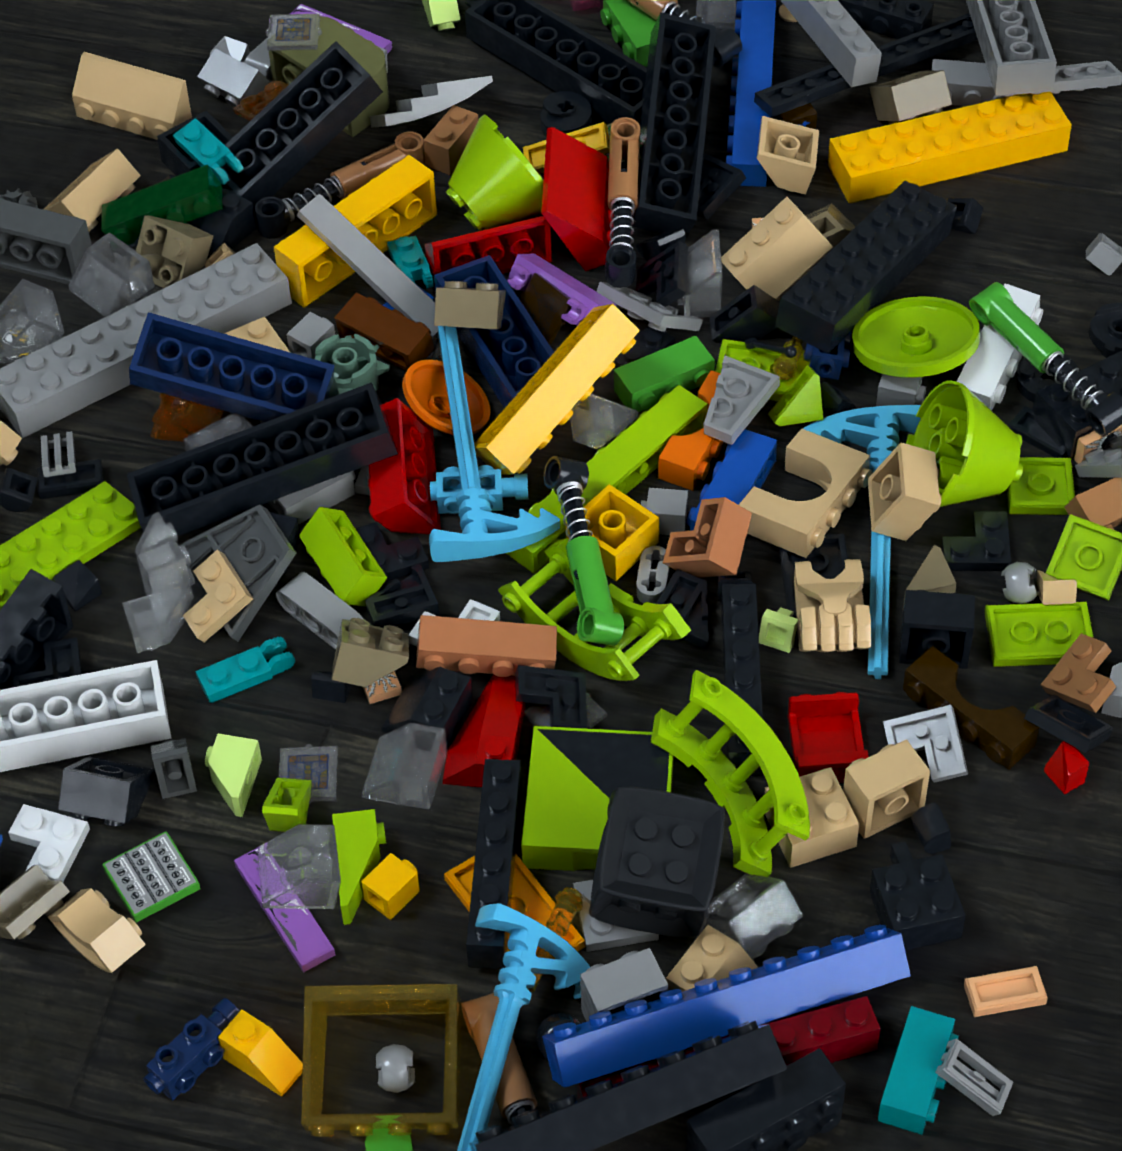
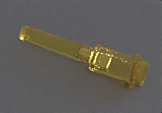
[773,335,803,380]
[527,887,584,993]

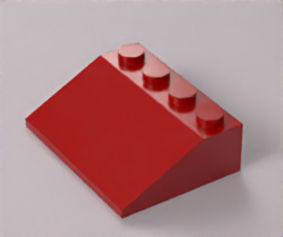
[541,127,613,271]

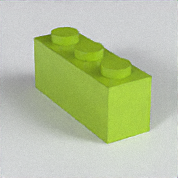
[299,507,387,607]

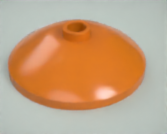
[402,360,490,435]

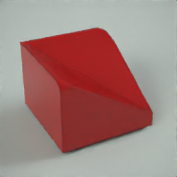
[1044,741,1089,795]

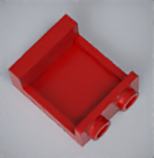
[788,692,869,783]

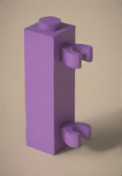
[507,254,617,326]

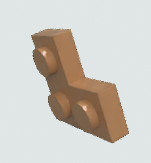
[1041,633,1116,713]

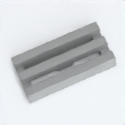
[41,431,76,477]
[935,1038,1014,1116]

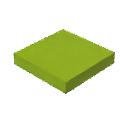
[1007,457,1075,515]
[1046,514,1122,601]

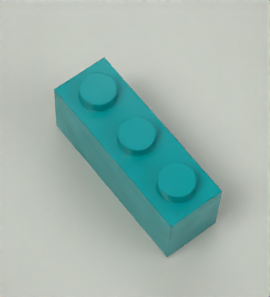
[878,1006,959,1135]

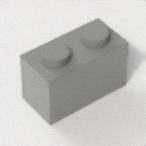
[197,48,270,111]

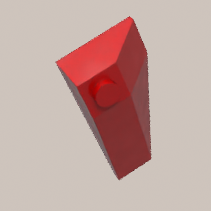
[443,674,526,787]

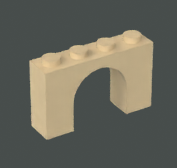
[739,428,872,558]

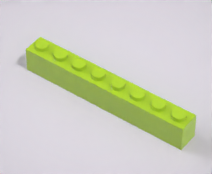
[506,385,708,574]

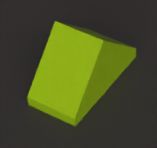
[768,365,823,427]
[262,778,312,833]

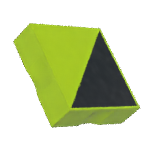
[521,726,674,871]

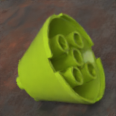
[445,114,543,231]
[906,380,1023,507]

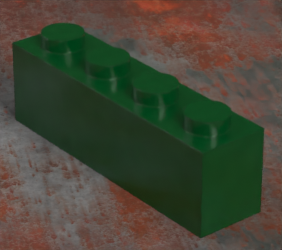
[102,164,223,249]

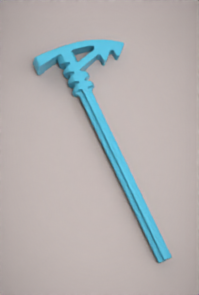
[429,326,560,562]
[803,405,921,679]
[457,903,590,1151]

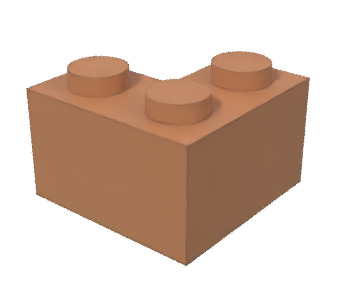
[663,497,752,578]

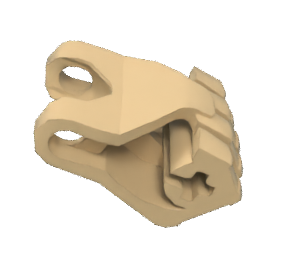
[794,559,871,653]

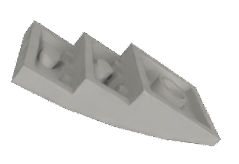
[370,76,493,128]

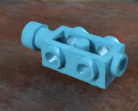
[430,465,529,514]

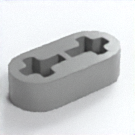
[636,546,670,604]

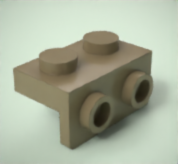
[0,865,70,940]

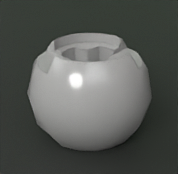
[1001,562,1039,604]
[376,1044,415,1093]

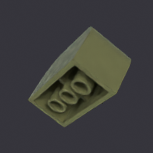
[267,16,390,137]

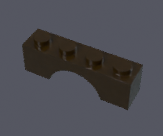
[903,646,1040,770]

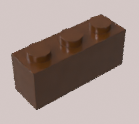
[334,292,434,371]

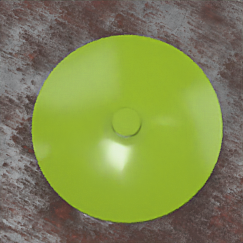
[852,296,980,377]

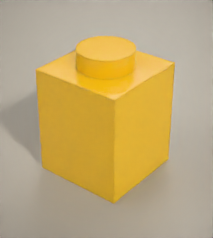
[361,853,420,920]

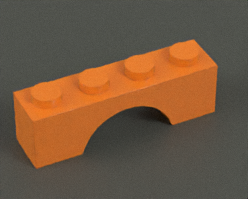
[658,370,723,491]

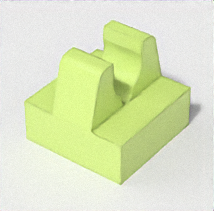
[759,607,799,653]

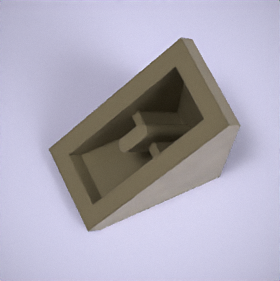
[903,545,956,608]

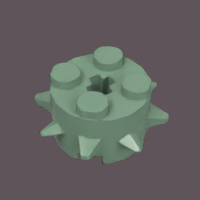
[315,334,390,399]

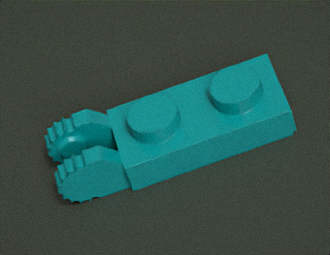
[173,118,244,184]
[387,235,434,289]
[195,636,296,703]

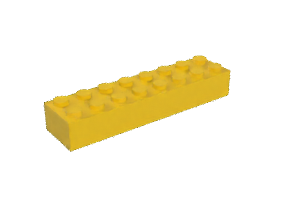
[828,92,1072,203]

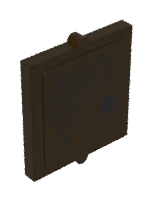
[520,273,572,345]

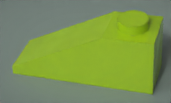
[332,809,386,925]

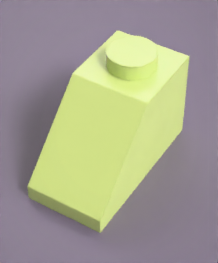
[422,0,461,31]
[205,733,262,817]

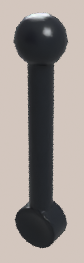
[745,338,797,358]

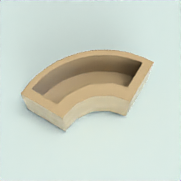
[48,888,146,973]

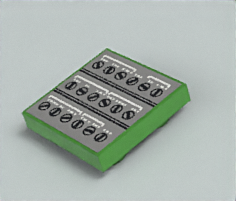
[102,831,200,923]

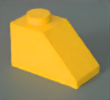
[218,1010,305,1097]

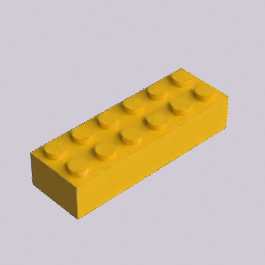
[274,155,437,308]
[474,304,640,474]

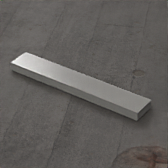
[297,193,438,339]

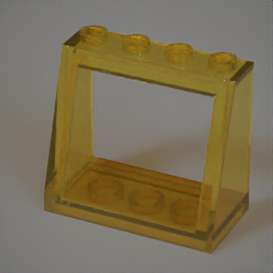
[301,984,461,1137]

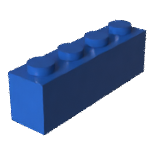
[686,429,777,531]

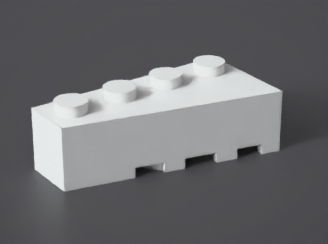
[957,283,1043,411]

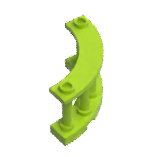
[498,538,691,681]
[651,670,810,880]

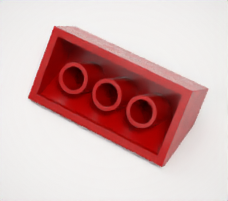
[425,216,552,285]
[368,398,441,534]

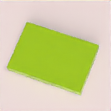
[715,339,808,401]
[985,602,1093,667]

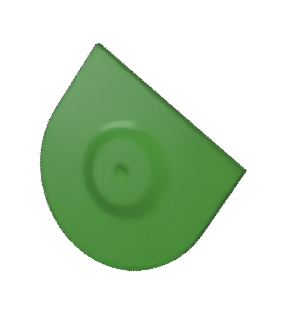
[365,1121,413,1151]

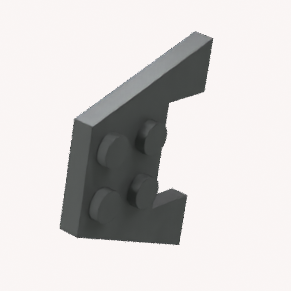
[174,504,296,642]

